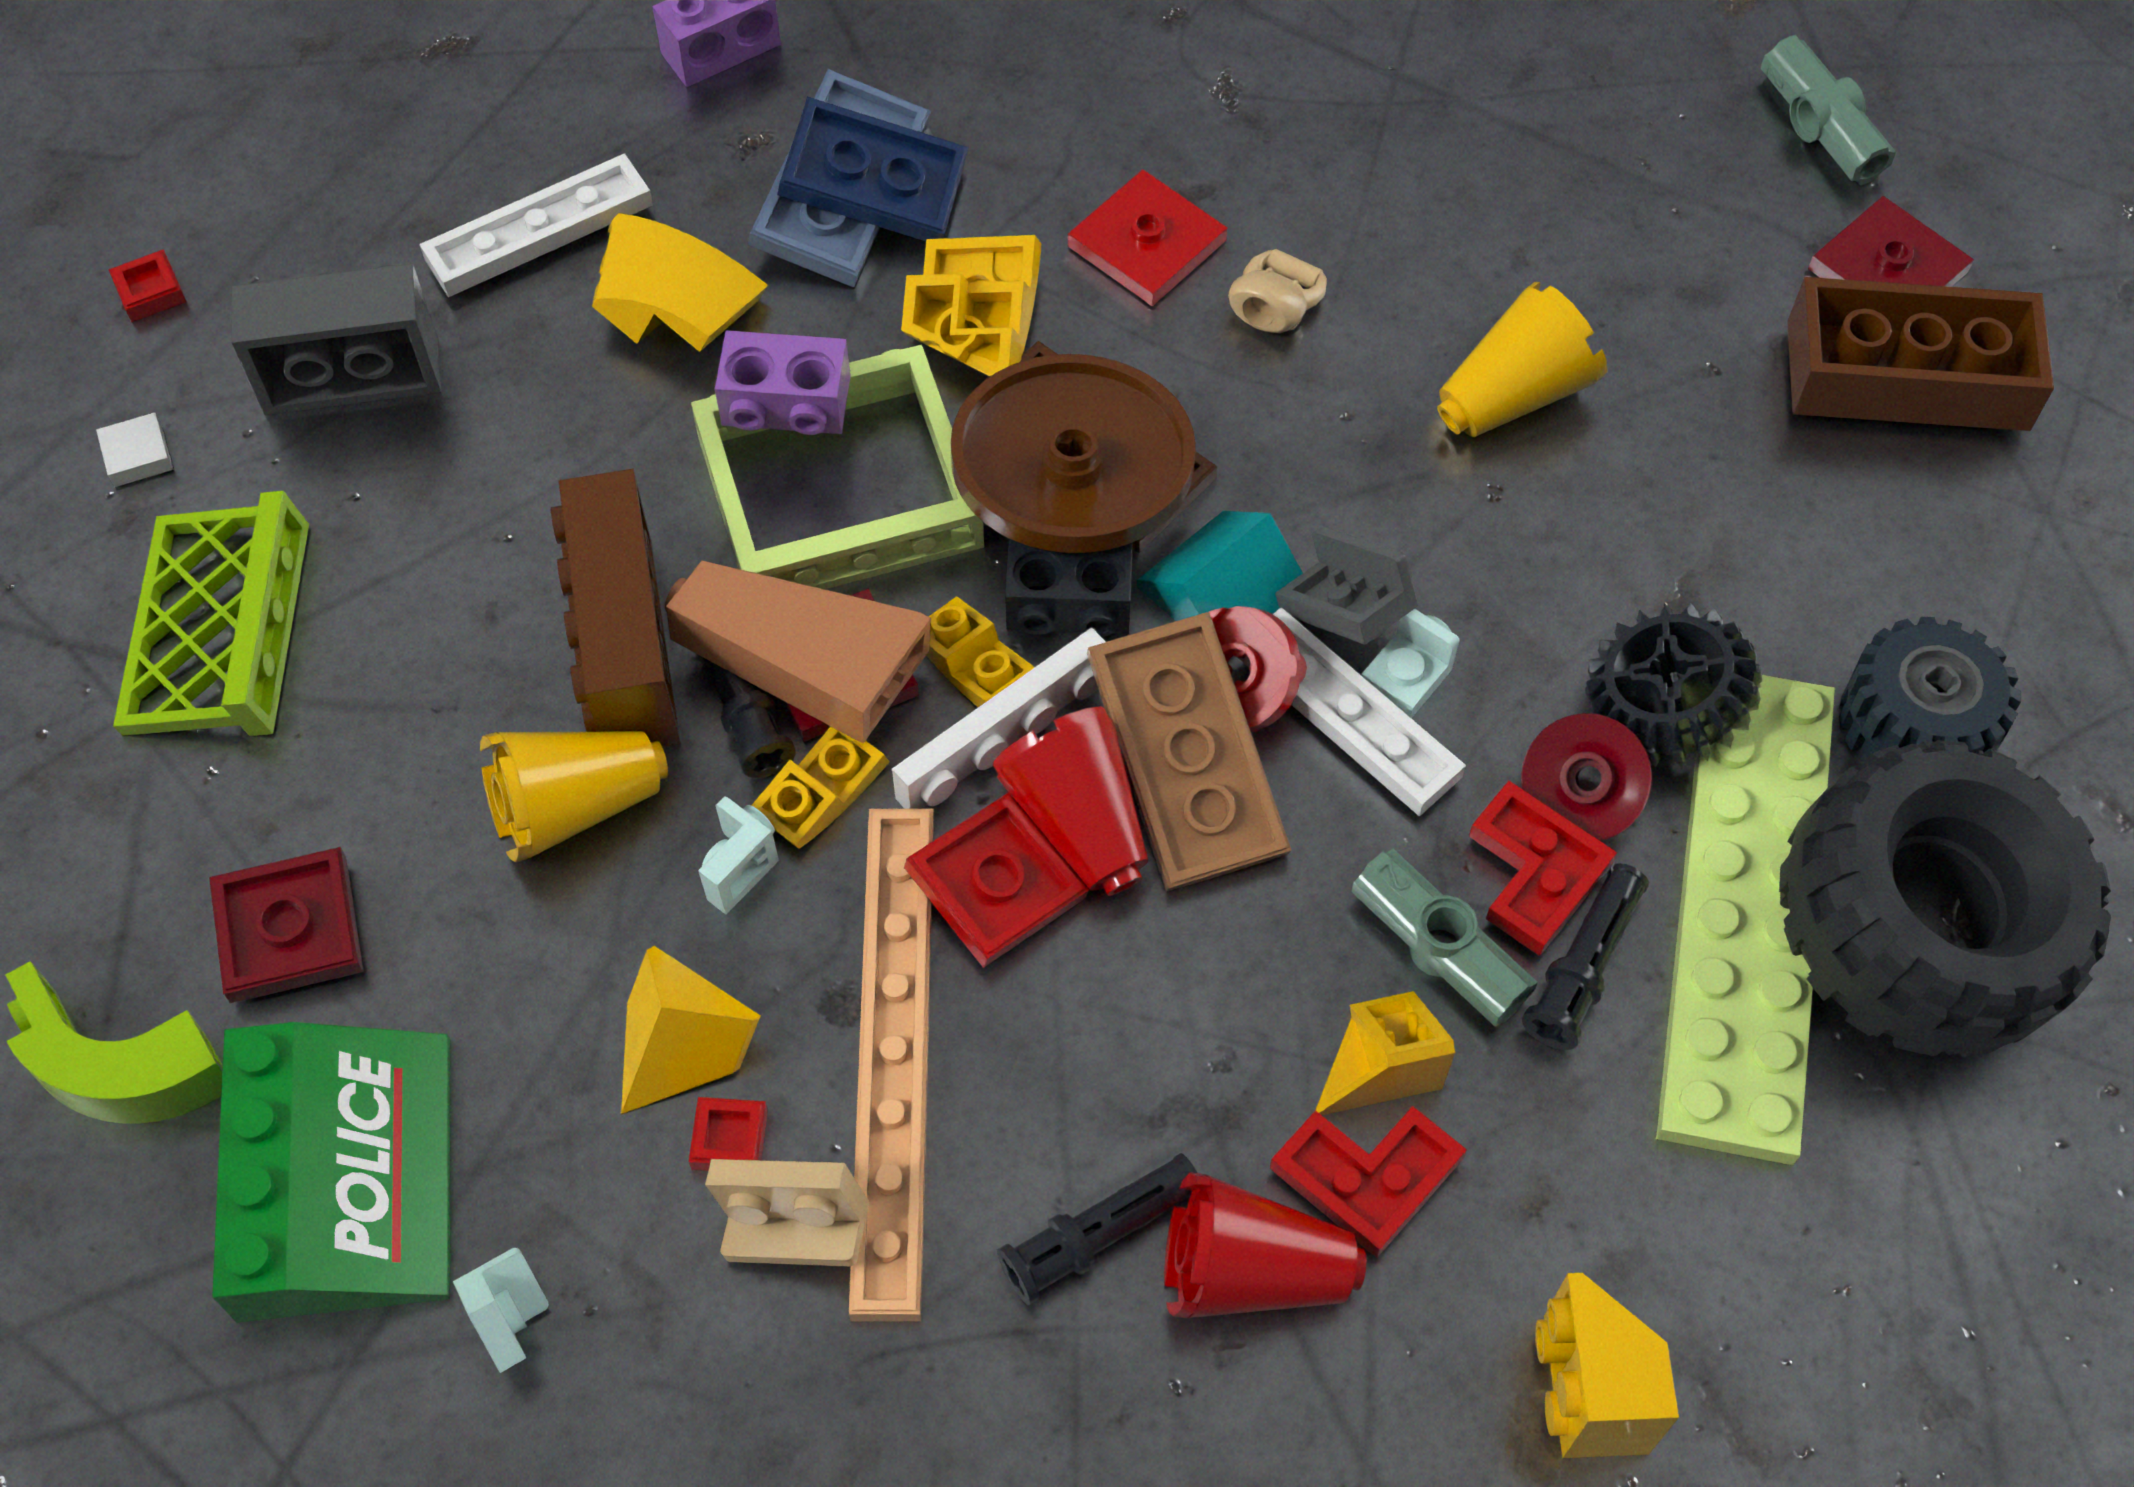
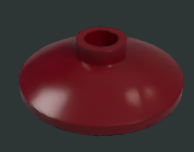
[1521,713,1652,841]

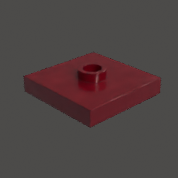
[1808,196,1974,287]
[209,847,363,1003]

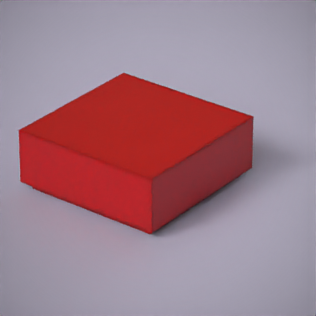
[108,249,187,322]
[688,1097,768,1171]

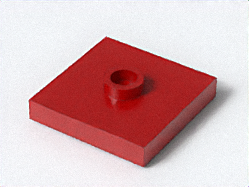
[1068,169,1228,306]
[904,792,1089,968]

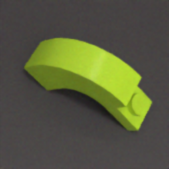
[5,961,223,1124]

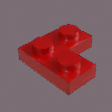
[1469,780,1617,956]
[1270,1106,1467,1258]

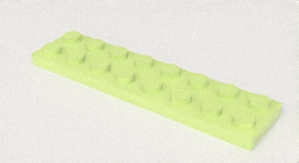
[1656,675,1835,1165]

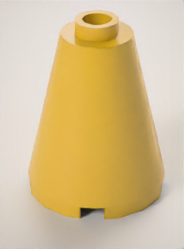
[1437,282,1608,437]
[480,731,668,862]

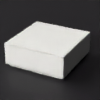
[96,412,174,487]

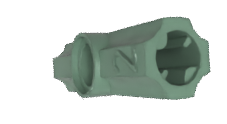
[1760,35,1897,186]
[1351,849,1538,1027]

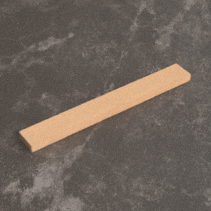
[849,809,934,1322]

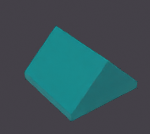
[1137,510,1303,621]

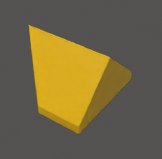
[621,946,761,1115]
[1316,991,1455,1115]

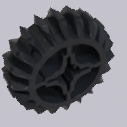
[1585,602,1762,767]

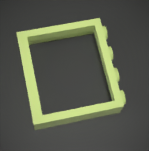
[691,344,984,589]

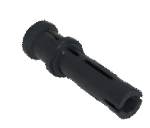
[703,657,796,778]
[1522,863,1649,1050]
[997,1153,1197,1305]

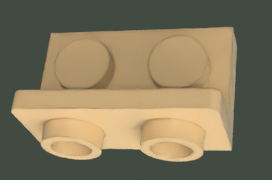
[705,1159,869,1267]

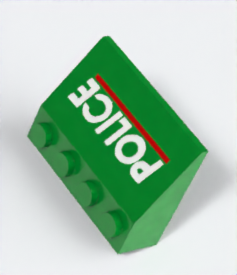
[212,1022,450,1323]

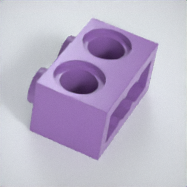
[652,0,781,88]
[715,331,851,435]

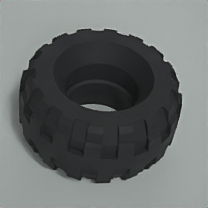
[1779,740,2111,1058]

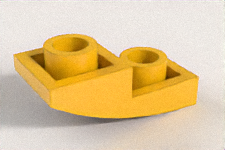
[926,596,1035,707]
[752,726,889,849]

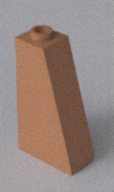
[664,561,931,744]

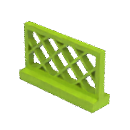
[113,490,309,736]

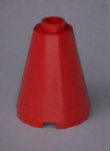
[993,706,1148,896]
[1164,1172,1367,1318]

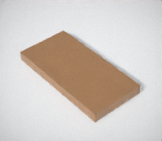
[1087,612,1291,892]

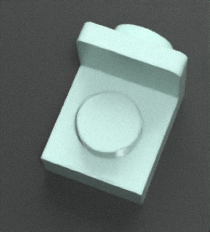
[1361,609,1460,719]
[698,796,779,915]
[453,1248,549,1373]

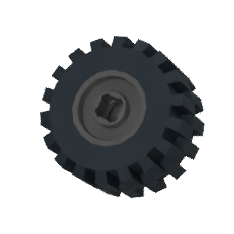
[1839,617,2021,762]

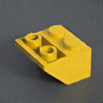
[1535,1273,1679,1458]

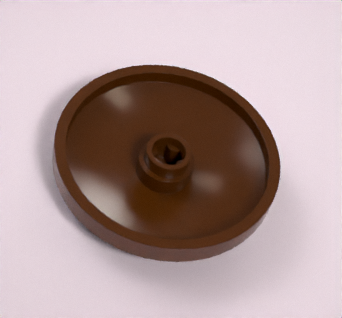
[951,354,1196,553]

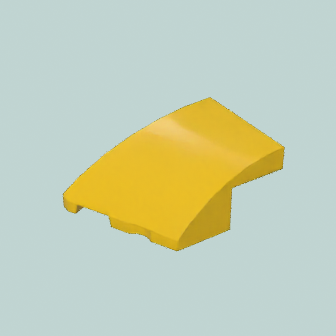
[592,213,768,352]
[901,235,1042,376]

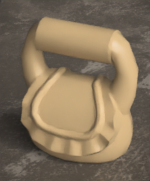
[1228,249,1327,334]

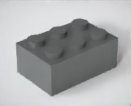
[231,263,441,415]

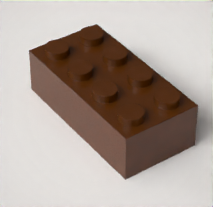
[1787,277,2054,431]
[551,468,681,747]

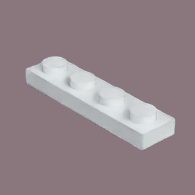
[419,153,653,297]
[1237,607,1466,816]
[892,627,1105,809]

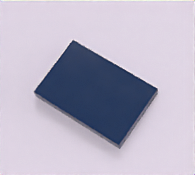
[777,96,969,241]

